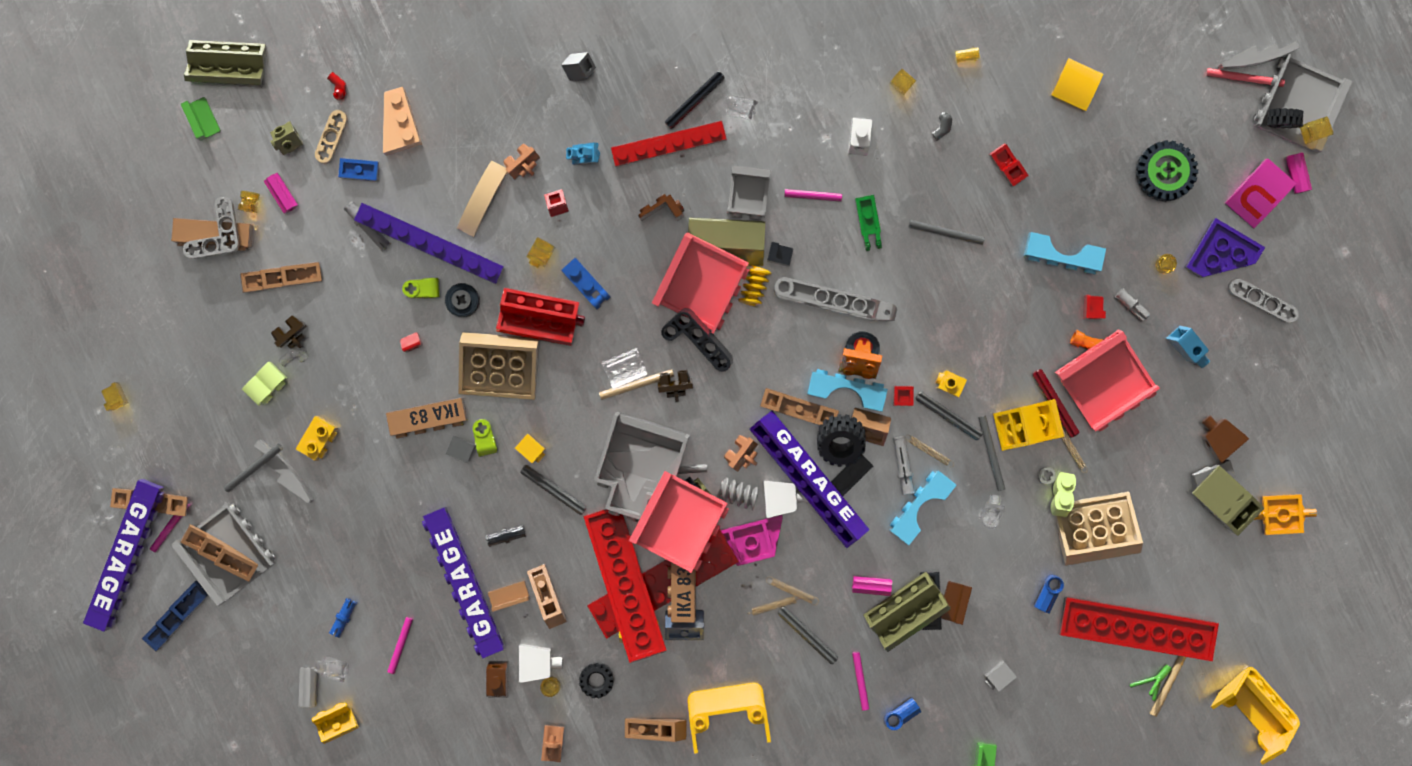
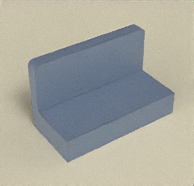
[665,610,704,640]

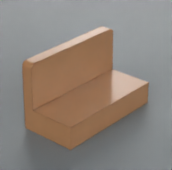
[852,408,891,446]
[488,581,531,612]

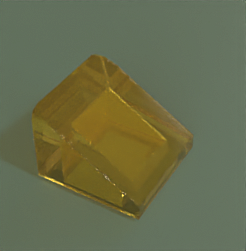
[890,69,916,95]

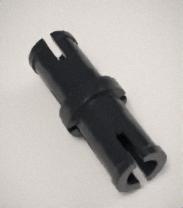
[486,525,526,547]

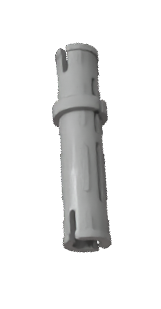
[344,201,391,252]
[893,436,915,495]

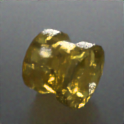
[1155,254,1177,274]
[540,676,560,697]

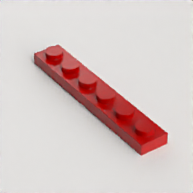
[611,121,727,167]

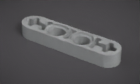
[1228,279,1299,323]

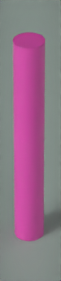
[784,189,842,202]
[149,505,189,553]
[387,617,413,674]
[852,652,869,711]

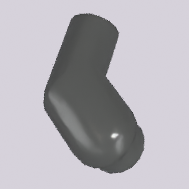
[932,112,953,141]

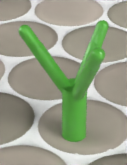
[1130,664,1172,701]

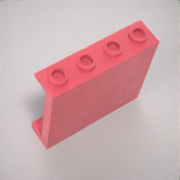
[652,232,749,334]
[1055,330,1160,432]
[629,471,729,573]

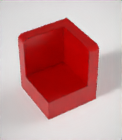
[1083,295,1106,319]
[893,386,914,406]

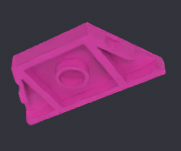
[721,515,783,566]

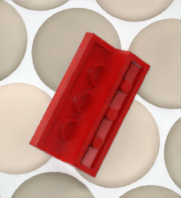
[496,288,579,346]

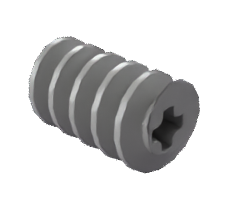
[717,477,758,511]

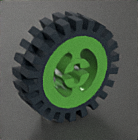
[1136,140,1199,202]

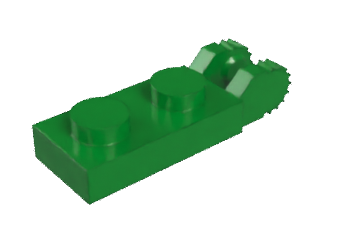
[855,195,882,251]

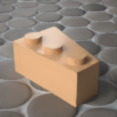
[383,87,422,156]

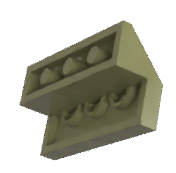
[184,40,266,85]
[688,218,766,266]
[864,572,951,652]

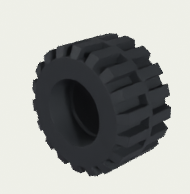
[817,414,866,467]

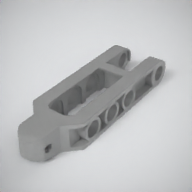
[774,277,897,321]

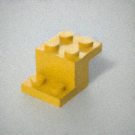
[993,399,1064,451]

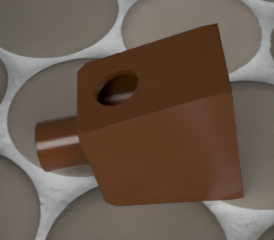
[1201,415,1249,463]
[486,661,508,698]

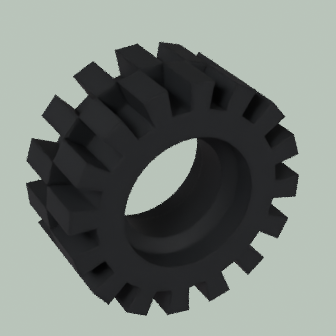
[1267,108,1304,129]
[579,663,614,699]

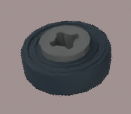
[445,283,479,317]

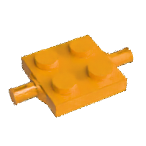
[1254,494,1317,535]

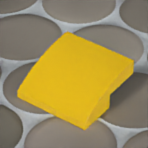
[1051,58,1103,111]

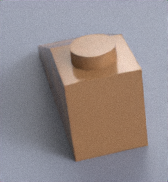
[527,564,567,629]
[625,718,686,742]

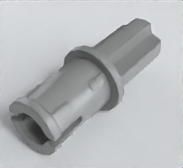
[1115,288,1150,321]

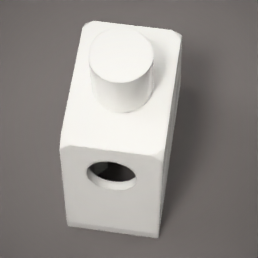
[848,118,872,156]
[764,481,808,518]
[519,644,563,683]

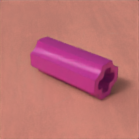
[1286,152,1312,194]
[264,173,299,214]
[852,576,892,596]

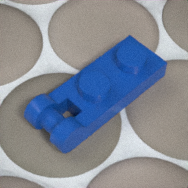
[561,258,611,310]

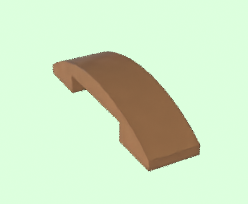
[760,388,839,425]
[110,488,188,516]

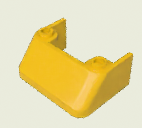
[1211,667,1300,765]
[687,682,771,754]

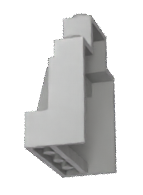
[594,412,690,522]

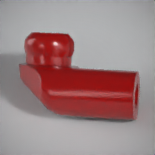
[327,72,346,100]

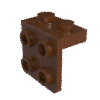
[638,194,685,221]

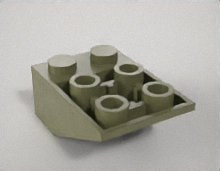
[1192,465,1265,536]

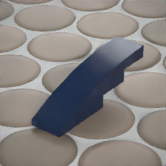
[142,580,208,652]

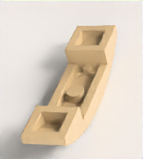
[457,161,507,237]

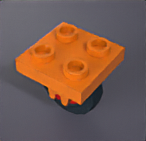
[838,331,882,379]

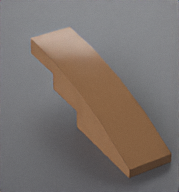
[240,262,322,293]
[180,524,258,582]

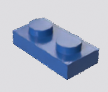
[338,158,379,181]

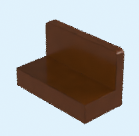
[942,581,972,625]

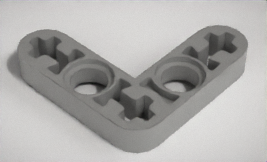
[183,197,240,259]

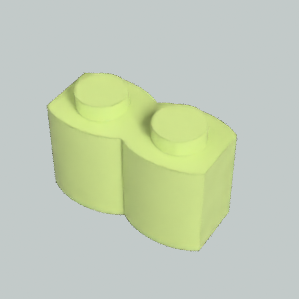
[242,362,287,405]
[1051,472,1076,517]

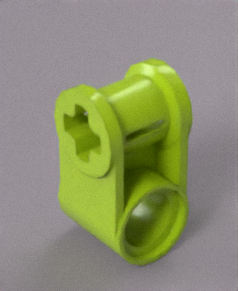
[402,278,440,298]
[473,419,498,457]

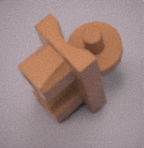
[503,144,540,180]
[724,435,758,472]
[541,725,564,762]

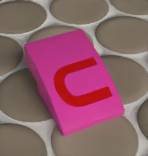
[1225,158,1297,229]

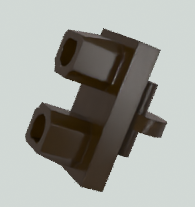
[271,315,307,349]
[658,370,693,402]

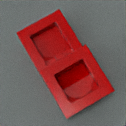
[989,143,1029,187]

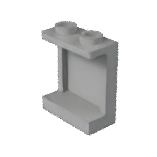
[727,166,771,220]

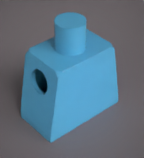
[1166,326,1210,368]

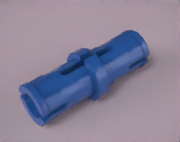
[329,598,357,638]

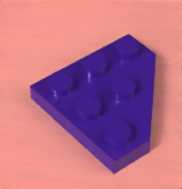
[1185,218,1265,278]

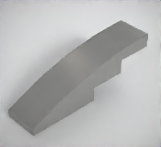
[1218,41,1300,70]
[254,440,313,503]

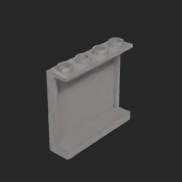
[1254,54,1352,154]
[171,502,276,606]

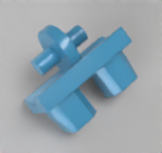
[566,142,600,165]

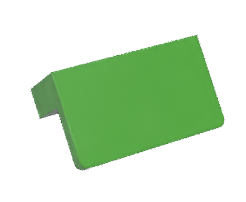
[181,97,221,141]
[974,743,997,766]

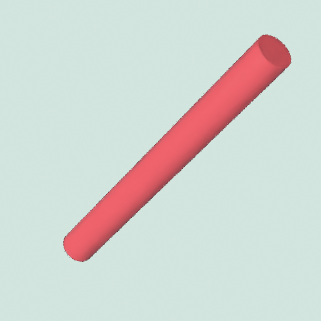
[1206,68,1285,87]

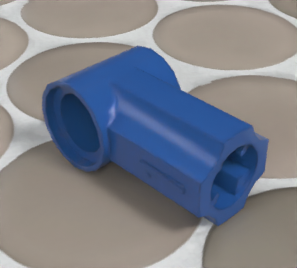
[1034,575,1064,614]
[884,698,922,730]

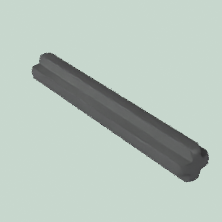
[916,392,983,440]
[520,465,587,515]
[778,607,838,664]

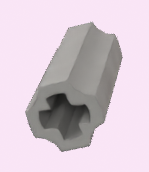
[299,667,317,707]

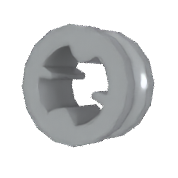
[1038,467,1056,484]

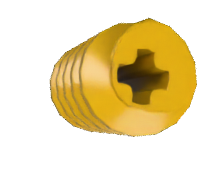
[738,265,772,308]

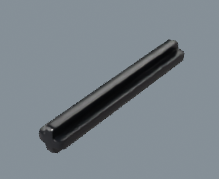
[665,71,725,129]

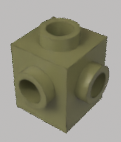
[270,121,303,156]

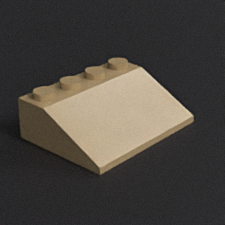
[458,332,539,400]
[1055,492,1143,566]

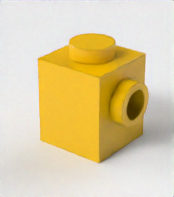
[935,370,967,398]
[515,434,546,463]

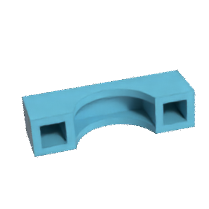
[1024,232,1106,275]
[807,369,888,412]
[890,470,957,545]

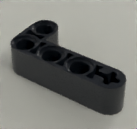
[661,308,733,372]

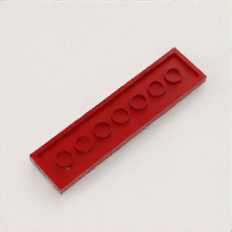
[583,509,667,663]
[587,528,739,639]
[1059,597,1219,662]

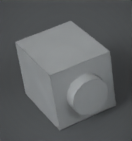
[985,660,1017,692]

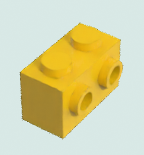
[296,416,338,461]

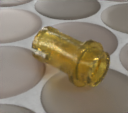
[955,46,980,63]

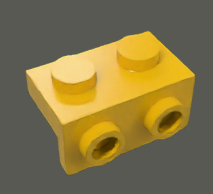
[311,703,359,744]

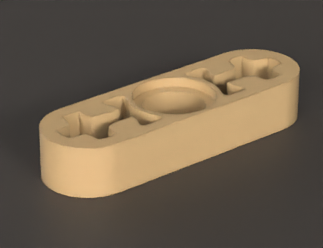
[315,110,348,164]

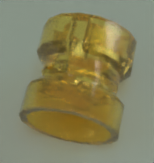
[237,191,260,213]

